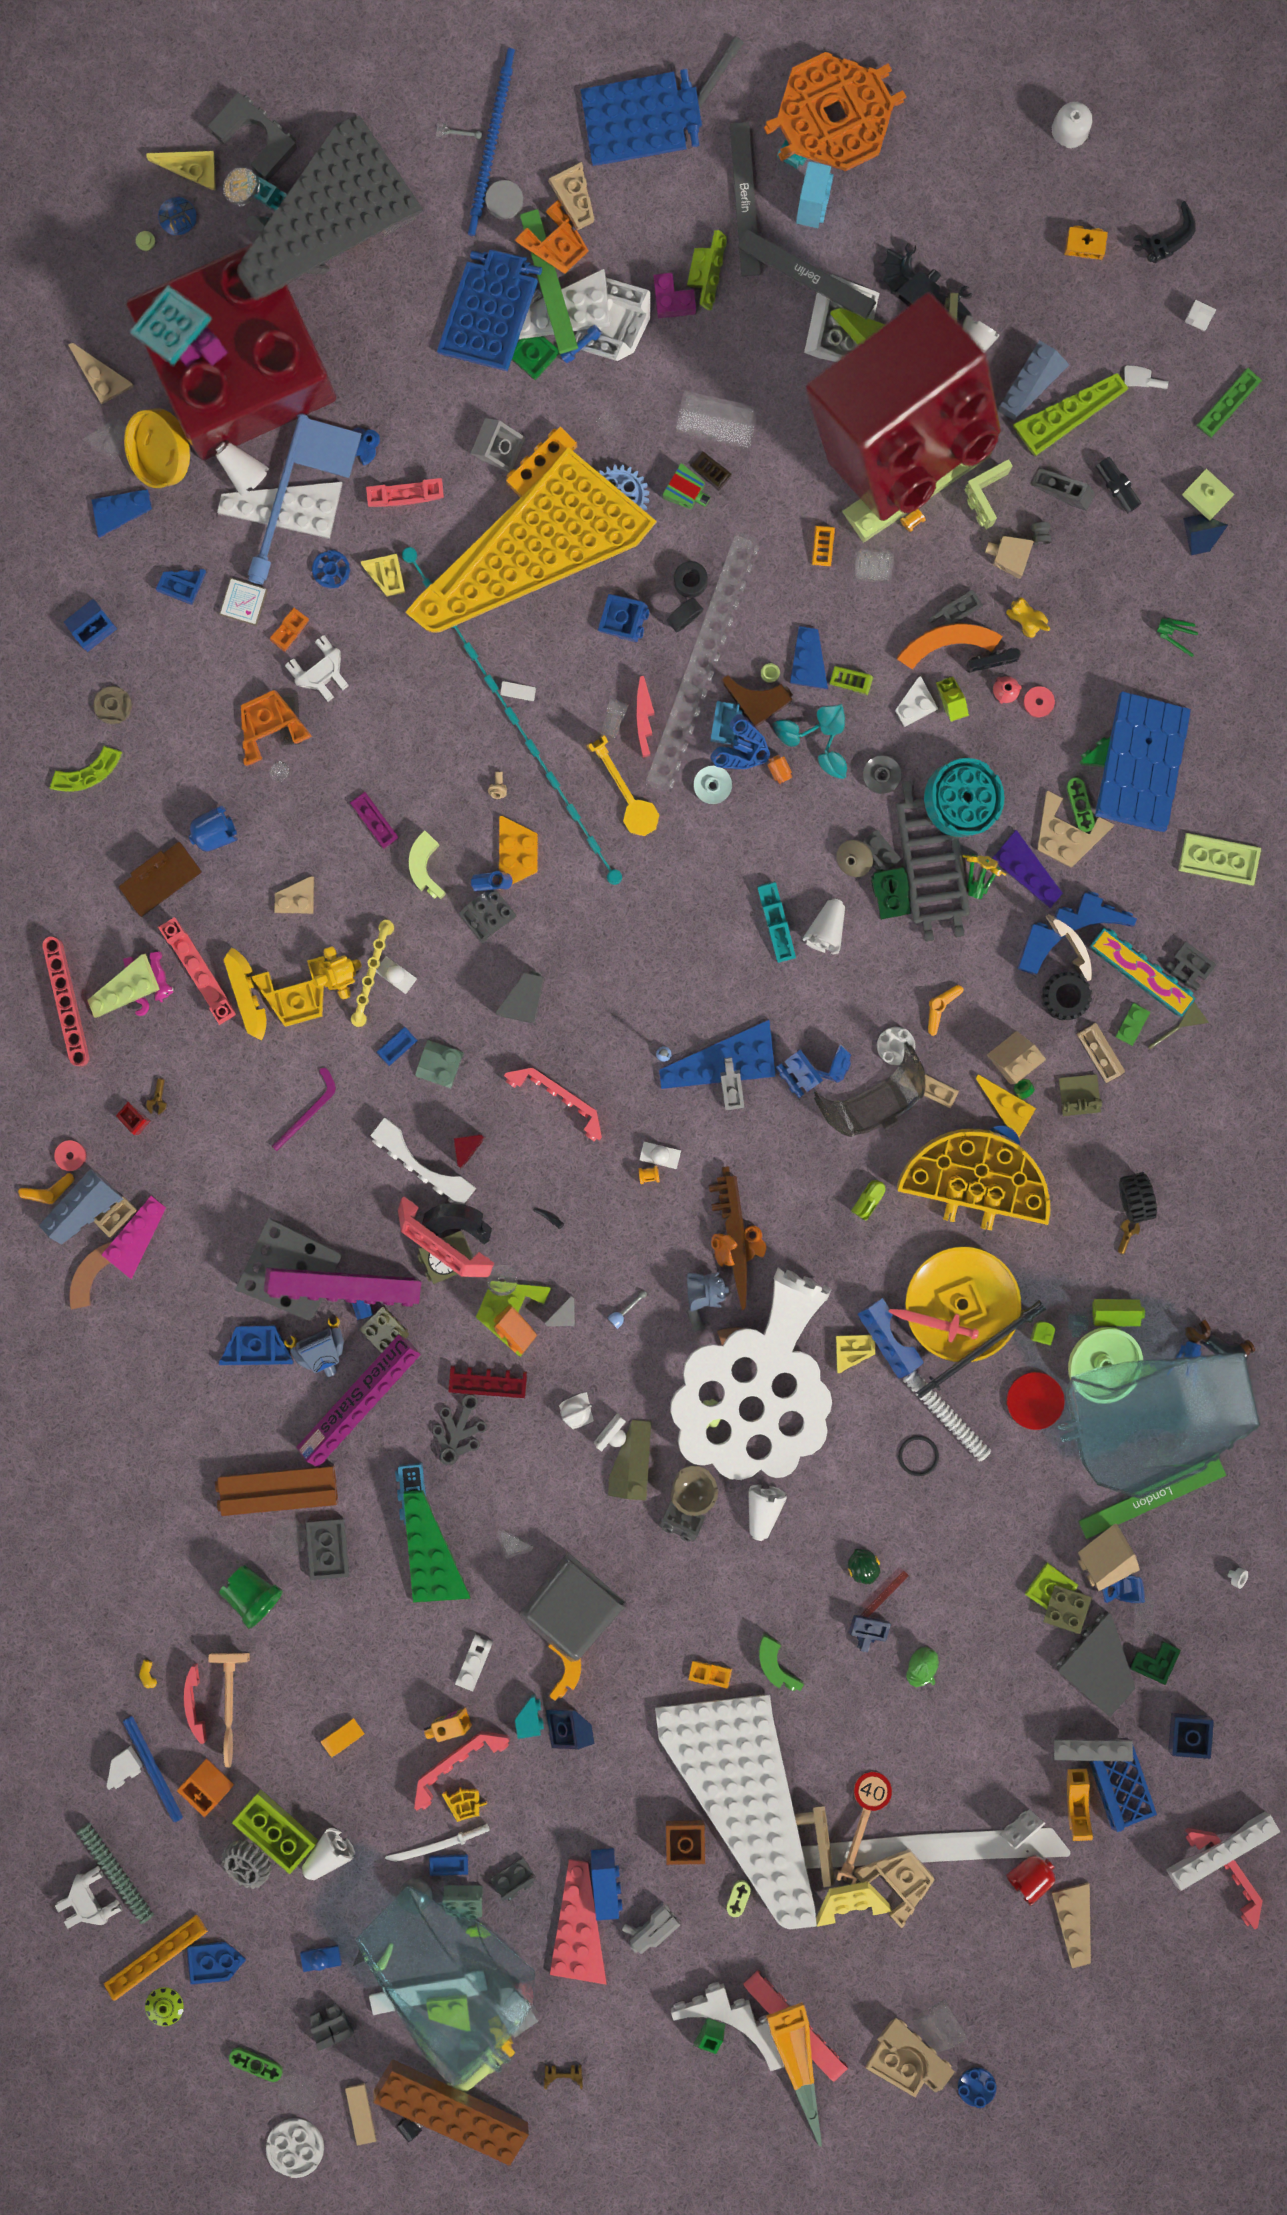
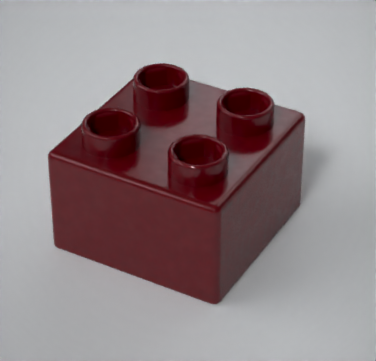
[126,243,336,460]
[806,293,1001,521]

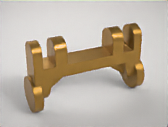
[544,2065,583,2090]

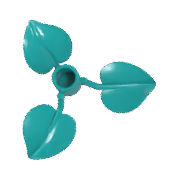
[772,704,847,779]

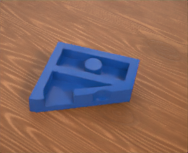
[156,569,206,605]

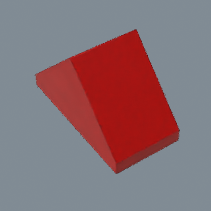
[116,1102,151,1135]

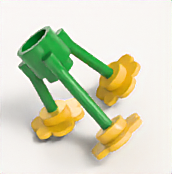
[962,854,1007,899]

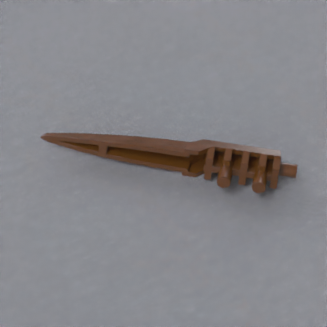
[709,1166,747,1310]

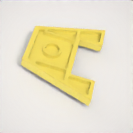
[816,1881,892,1926]

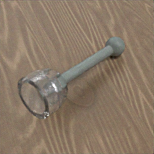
[436,122,482,139]

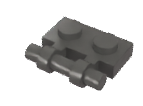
[1165,942,1216,991]

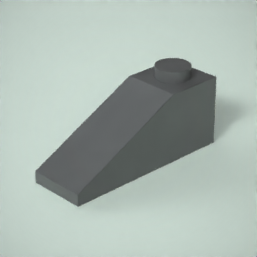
[1031,468,1095,511]

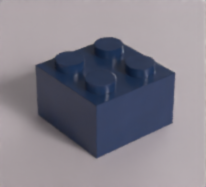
[1168,1713,1214,1759]

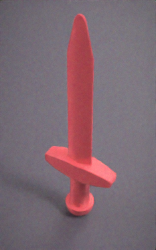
[889,1309,979,1342]

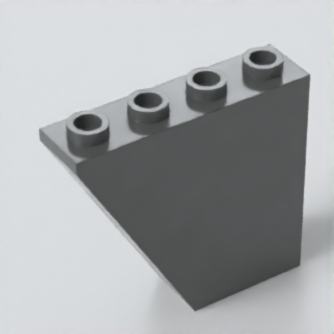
[1056,1611,1136,1717]

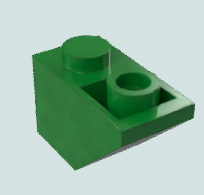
[1079,736,1111,768]
[693,2018,725,2054]

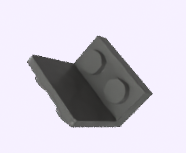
[459,890,517,944]

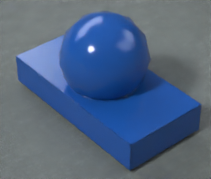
[300,1945,342,1972]

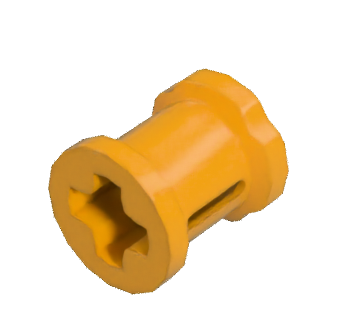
[900,509,926,532]
[638,1165,660,1184]

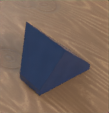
[1183,514,1228,556]

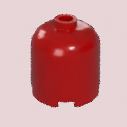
[1006,1855,1055,1906]

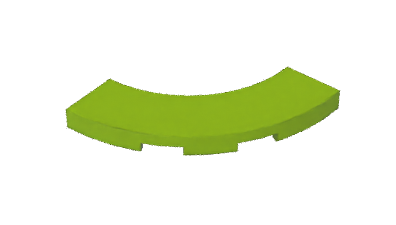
[50,746,123,792]

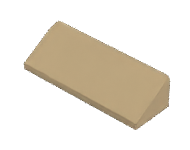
[1077,1023,1125,1083]

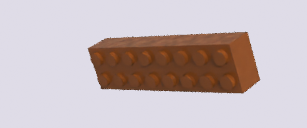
[373,2059,529,2166]

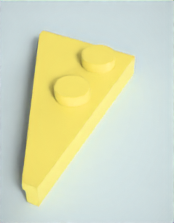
[147,151,216,190]

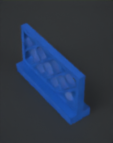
[1089,1745,1157,1832]

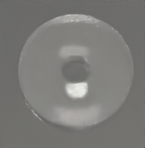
[487,1265,518,1296]

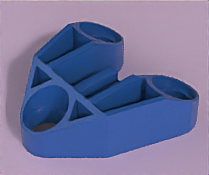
[710,714,770,769]

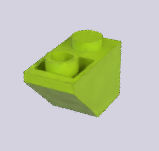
[936,676,969,722]

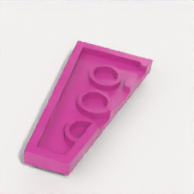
[102,1196,166,1279]

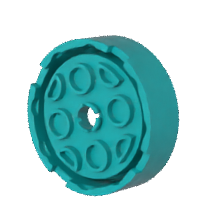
[924,758,1005,837]

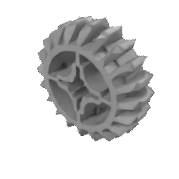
[221,1839,272,1889]

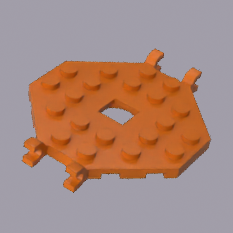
[764,52,906,171]

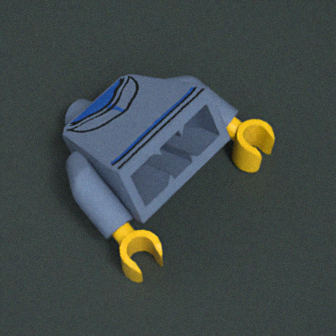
[284,1316,344,1377]

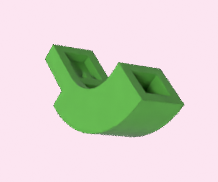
[759,1634,804,1691]

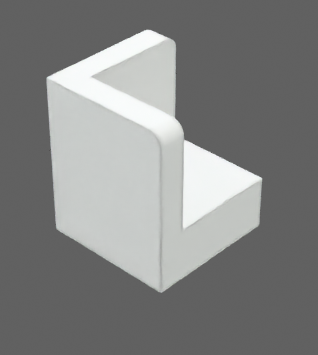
[1185,300,1216,331]

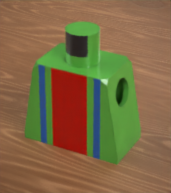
[662,463,711,509]

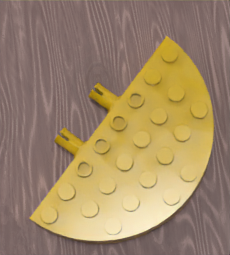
[896,1129,1050,1230]

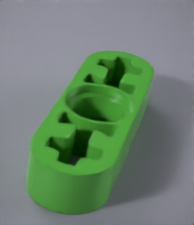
[1066,778,1095,833]
[229,2047,283,2082]

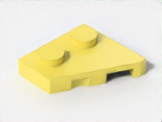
[361,554,405,596]
[836,1335,875,1373]

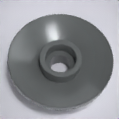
[863,756,901,794]

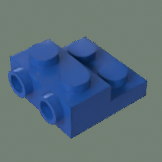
[598,594,649,642]

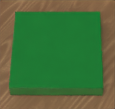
[512,336,560,381]

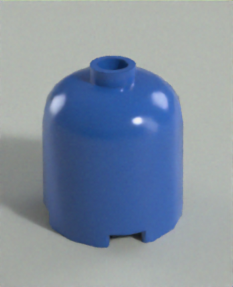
[189,806,238,852]

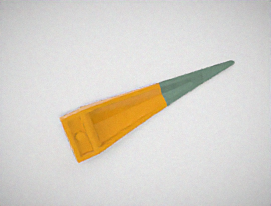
[766,2002,822,2147]

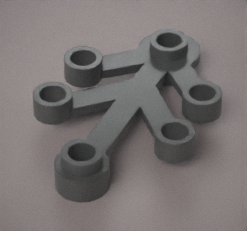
[433,1394,487,1465]

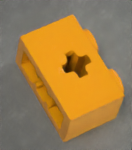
[1064,225,1108,260]

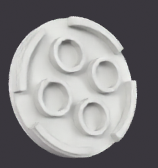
[266,2118,324,2178]

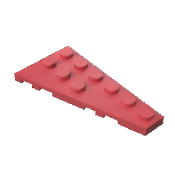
[550,1859,607,1985]

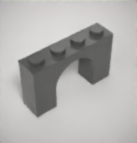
[208,92,297,182]

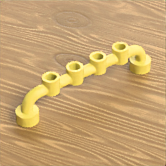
[351,920,394,1027]

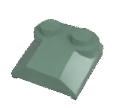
[415,1040,464,1088]

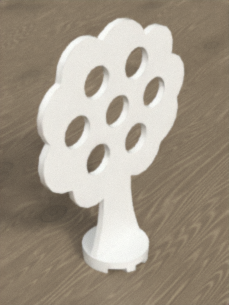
[670,1268,832,1480]

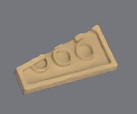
[1052,1882,1091,1968]

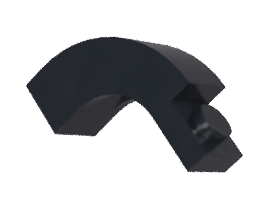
[422,1203,492,1244]

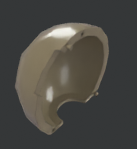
[671,1466,718,1516]

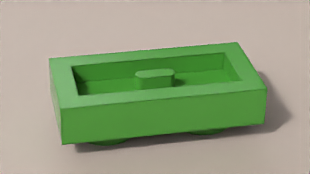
[1115,1003,1150,1046]

